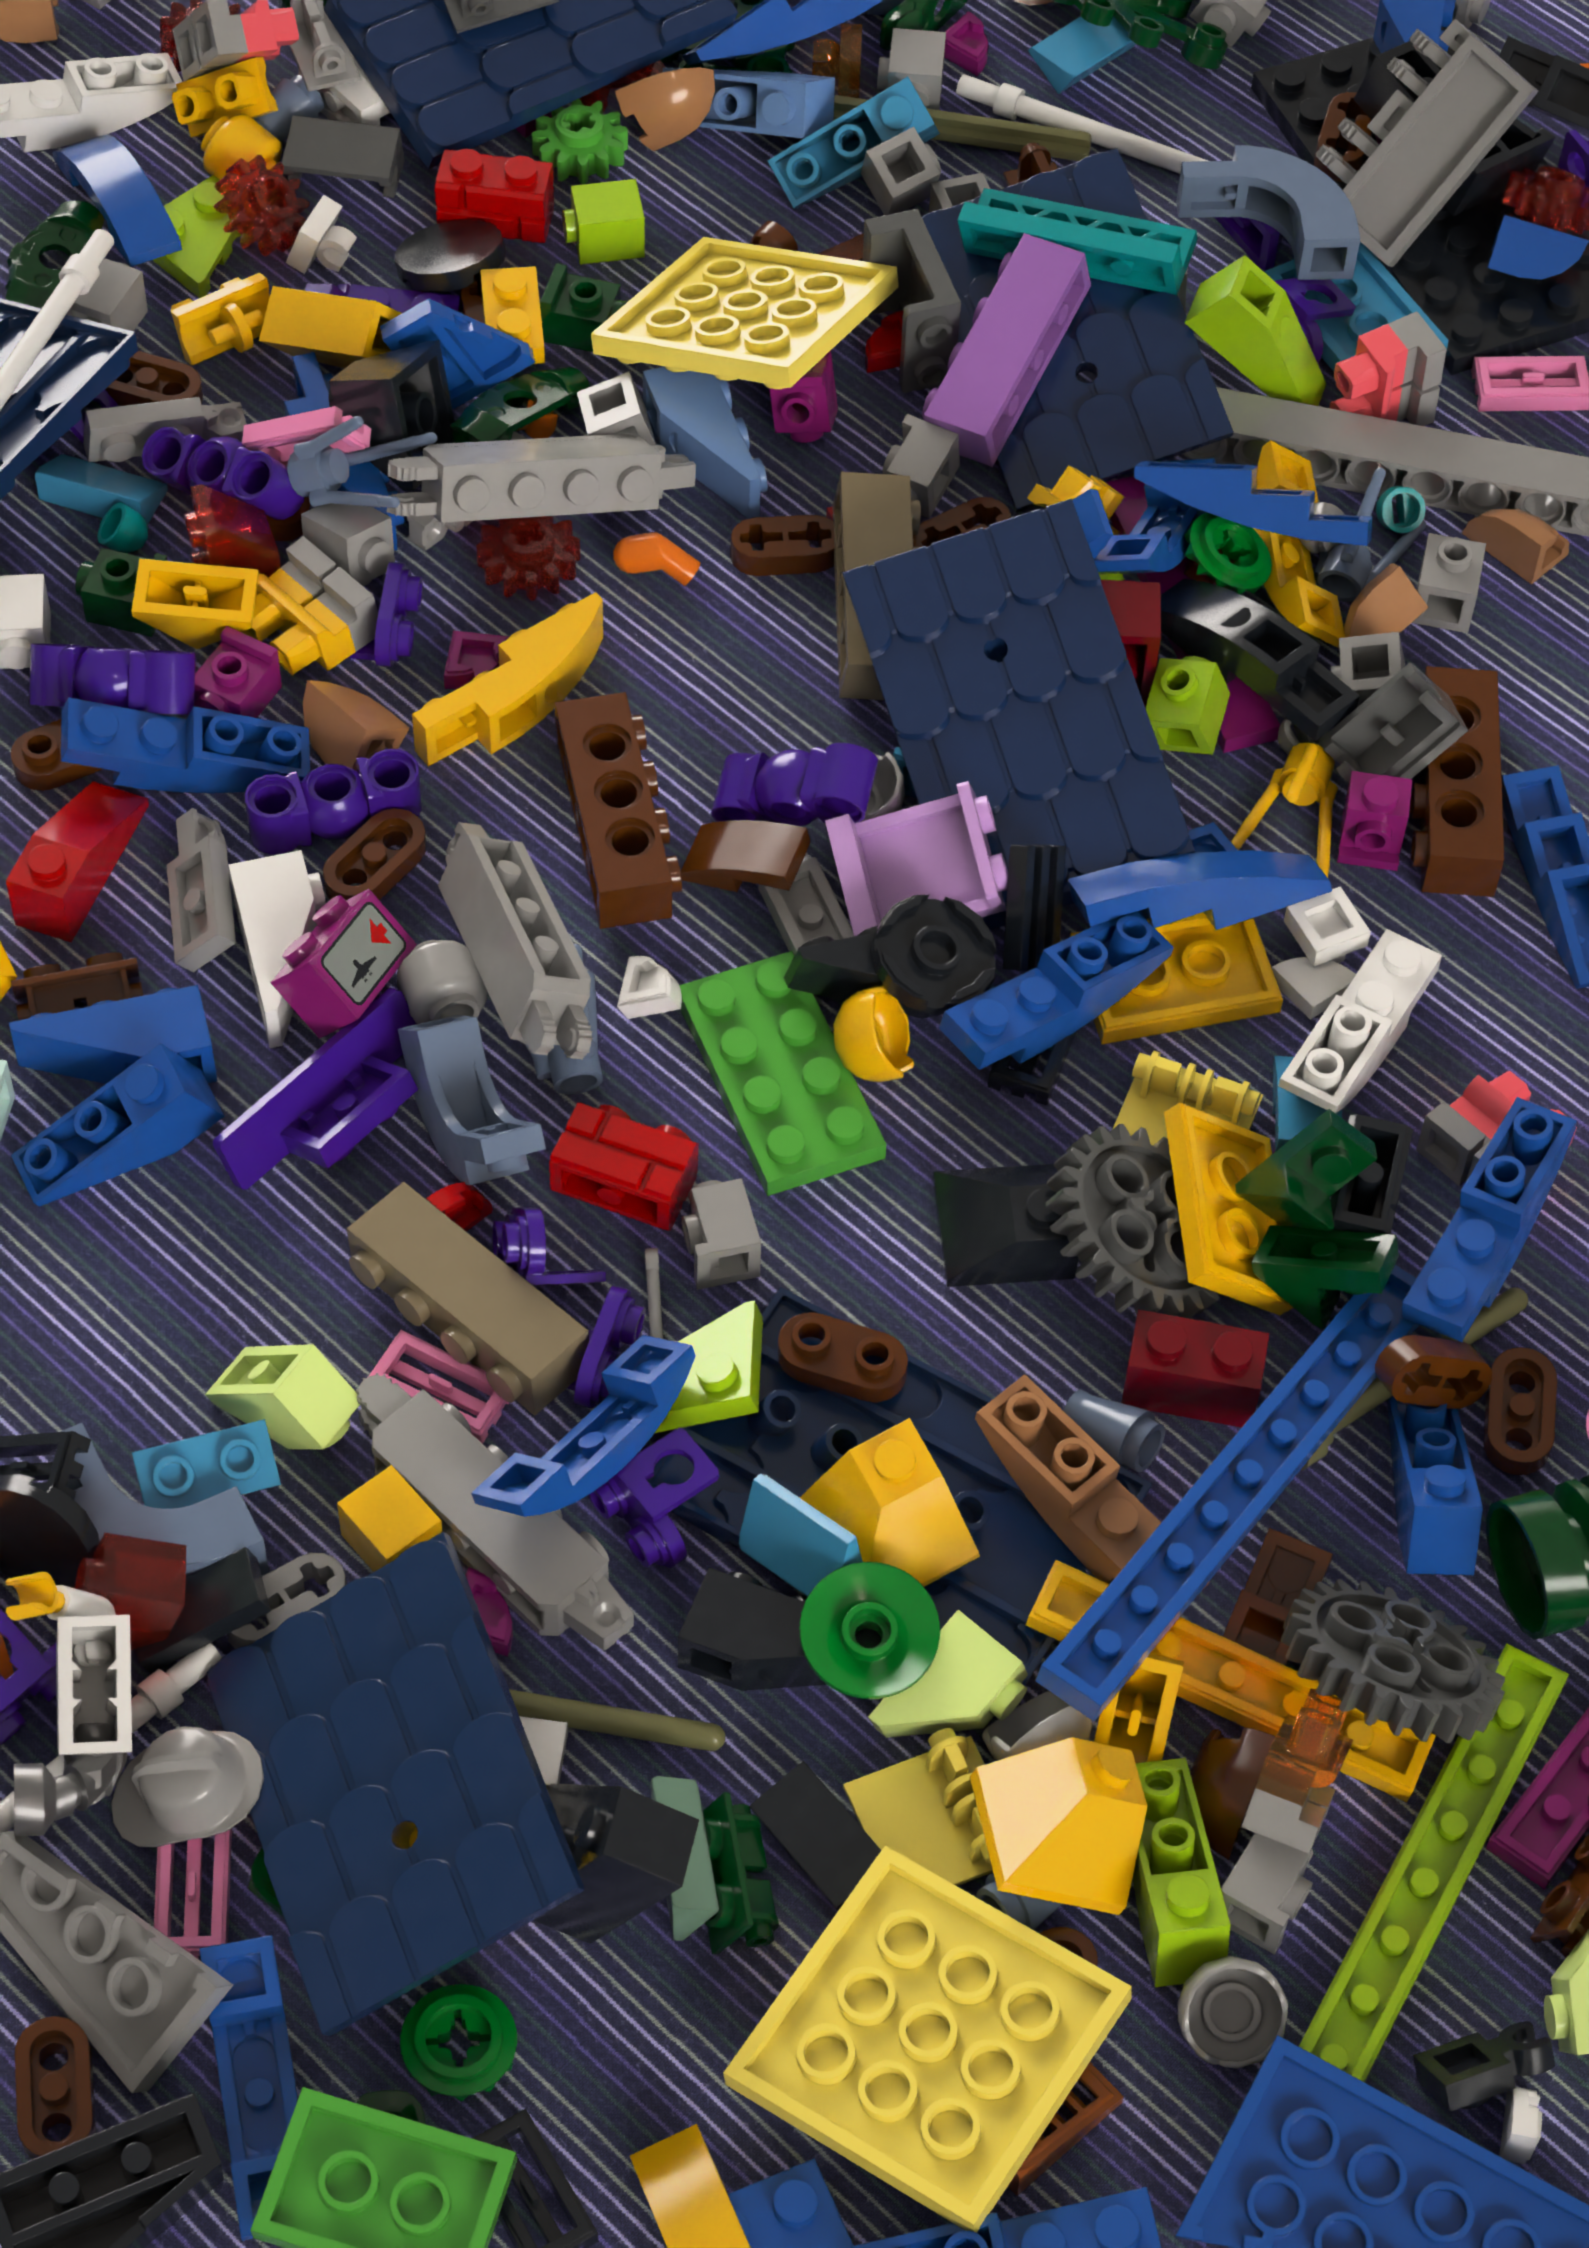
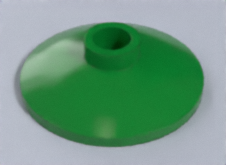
[799,1562,940,1699]

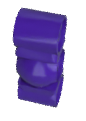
[142,427,305,520]
[29,643,196,714]
[711,743,878,826]
[245,749,422,855]

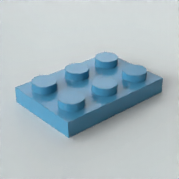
[1265,242,1449,372]

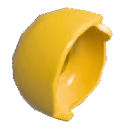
[833,986,914,1082]

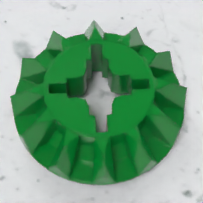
[1184,513,1272,594]
[400,1984,518,2102]

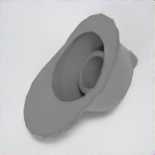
[111,1726,264,1847]

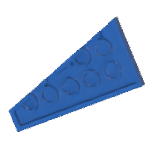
[1174,2035,1589,2248]

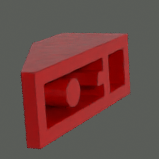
[6,781,149,943]

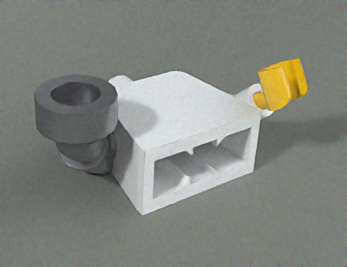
[5,1572,132,1837]

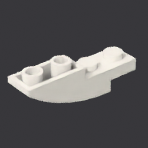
[0,53,182,153]
[1278,929,1442,1113]

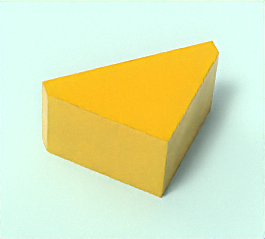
[131,558,259,649]
[1094,1654,1184,1763]

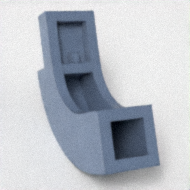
[1176,145,1360,280]
[398,1015,546,1185]
[60,1423,269,1594]

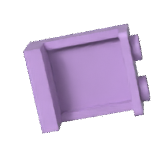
[825,781,1008,936]

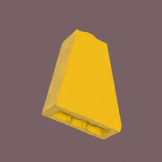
[259,286,402,368]

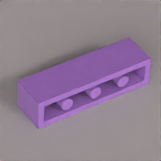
[922,233,1091,467]

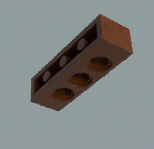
[1410,666,1504,897]
[555,692,682,929]

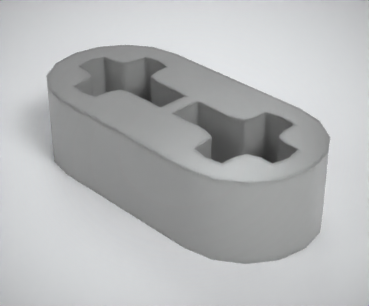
[227,1553,347,1649]

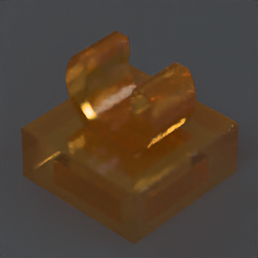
[812,23,862,98]

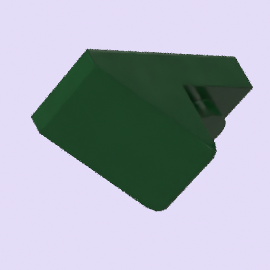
[1235,1109,1377,1231]
[1251,1225,1399,1329]

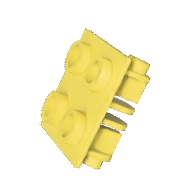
[1112,1051,1263,1155]
[843,1728,993,1886]

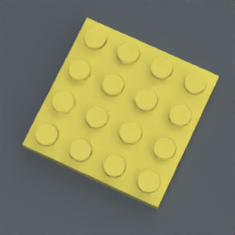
[591,237,899,389]
[723,1845,1132,2233]

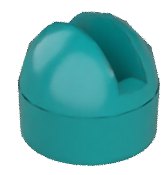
[1375,486,1426,533]
[97,502,149,553]

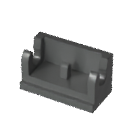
[281,115,405,198]
[1319,662,1468,783]

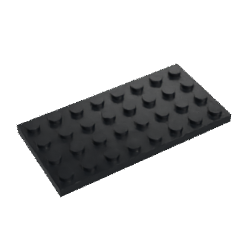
[1251,27,1589,375]

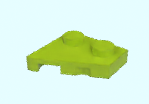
[153,175,251,298]
[655,1300,763,1433]

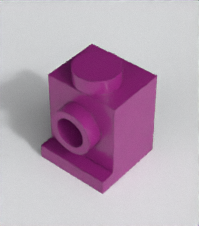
[767,351,838,443]
[194,626,282,718]
[1337,771,1412,871]

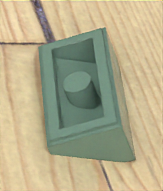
[651,1776,719,1941]

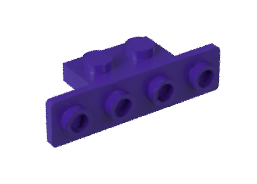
[213,988,418,1190]

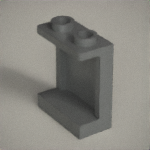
[862,209,961,393]

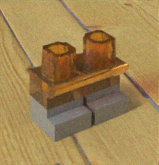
[1242,1688,1353,1854]

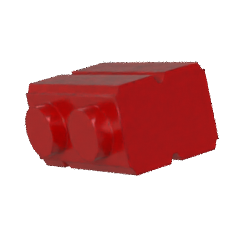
[435,149,554,243]
[549,1102,699,1231]

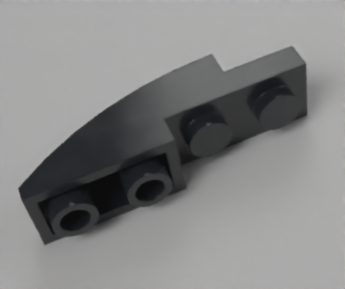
[1499,36,1589,135]
[1161,579,1360,741]

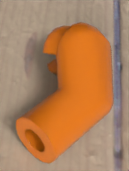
[613,532,701,586]

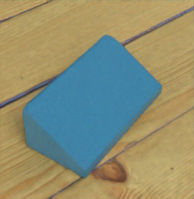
[1028,16,1136,94]
[35,454,168,525]
[739,1473,863,1597]

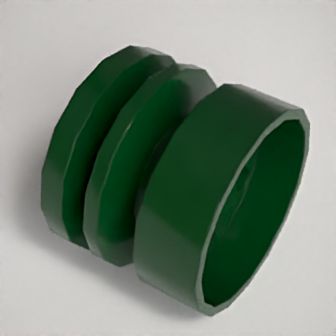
[1486,1475,1589,1640]

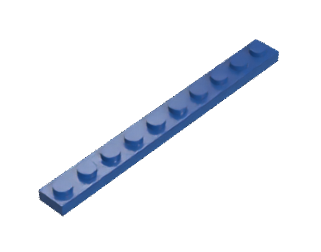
[1035,1265,1419,1721]

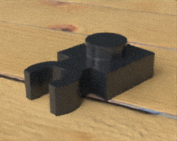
[1413,2021,1555,2112]

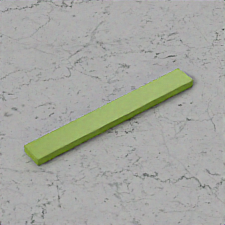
[1299,1643,1569,2083]

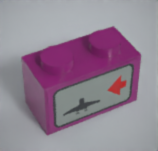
[270,888,417,1039]

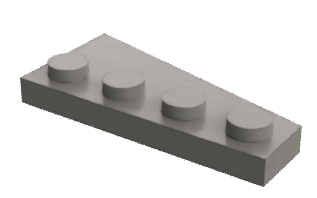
[0,1831,233,2093]

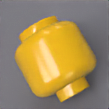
[201,114,283,197]

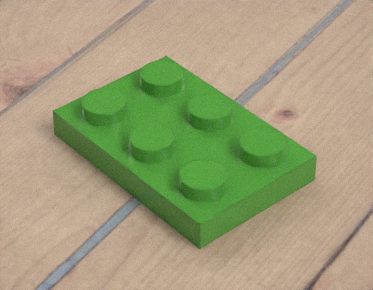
[250,2087,517,2248]

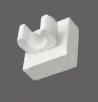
[286,195,357,274]
[1284,886,1371,967]

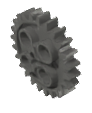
[1046,1124,1220,1319]
[1281,1579,1505,1743]

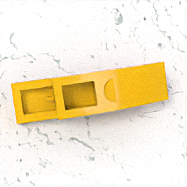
[412,592,603,767]

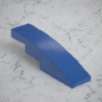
[682,0,884,65]
[1134,461,1373,546]
[1501,765,1589,989]
[1067,850,1332,930]

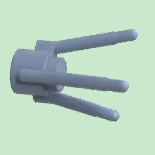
[287,416,437,508]
[1314,467,1426,602]
[525,944,603,1095]

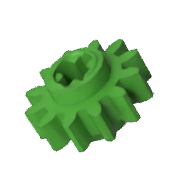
[532,98,628,184]

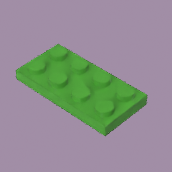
[679,951,887,1196]

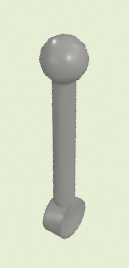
[645,1248,663,1339]

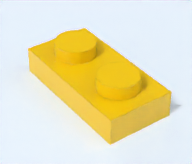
[480,266,545,364]

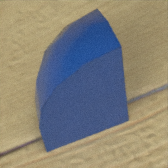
[1487,215,1589,280]

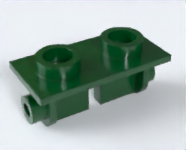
[702,1792,779,1955]

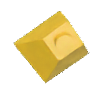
[799,1418,980,1587]
[970,1737,1148,1915]

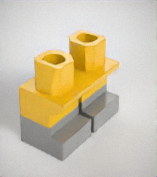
[243,536,378,676]

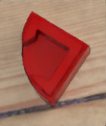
[865,310,903,373]
[426,1182,493,1232]

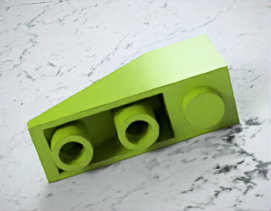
[1184,255,1327,406]
[1133,1758,1231,1987]

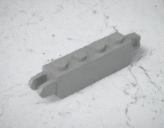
[386,434,696,523]
[438,822,593,1060]
[356,1373,634,1651]

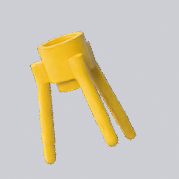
[1231,742,1338,878]

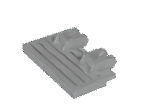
[1316,19,1539,267]

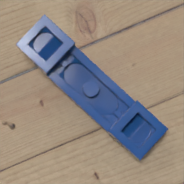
[52,134,182,267]
[1094,458,1216,574]
[471,1335,696,1517]
[199,1935,298,2241]

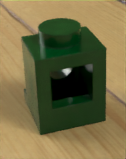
[540,263,627,352]
[75,548,168,637]

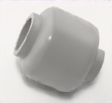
[397,940,487,1024]

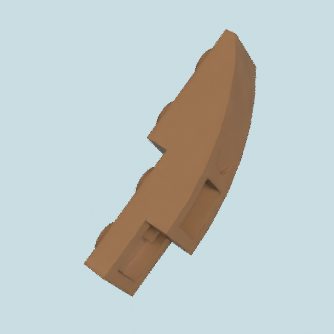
[975,1374,1210,1590]

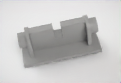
[289,0,360,92]

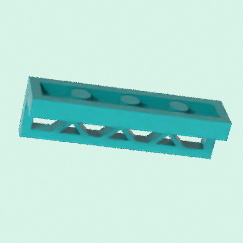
[957,188,1198,295]

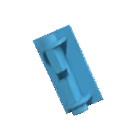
[132,1419,281,1509]

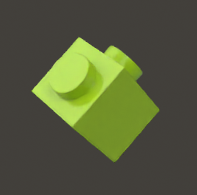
[562,179,645,265]
[1145,656,1230,755]

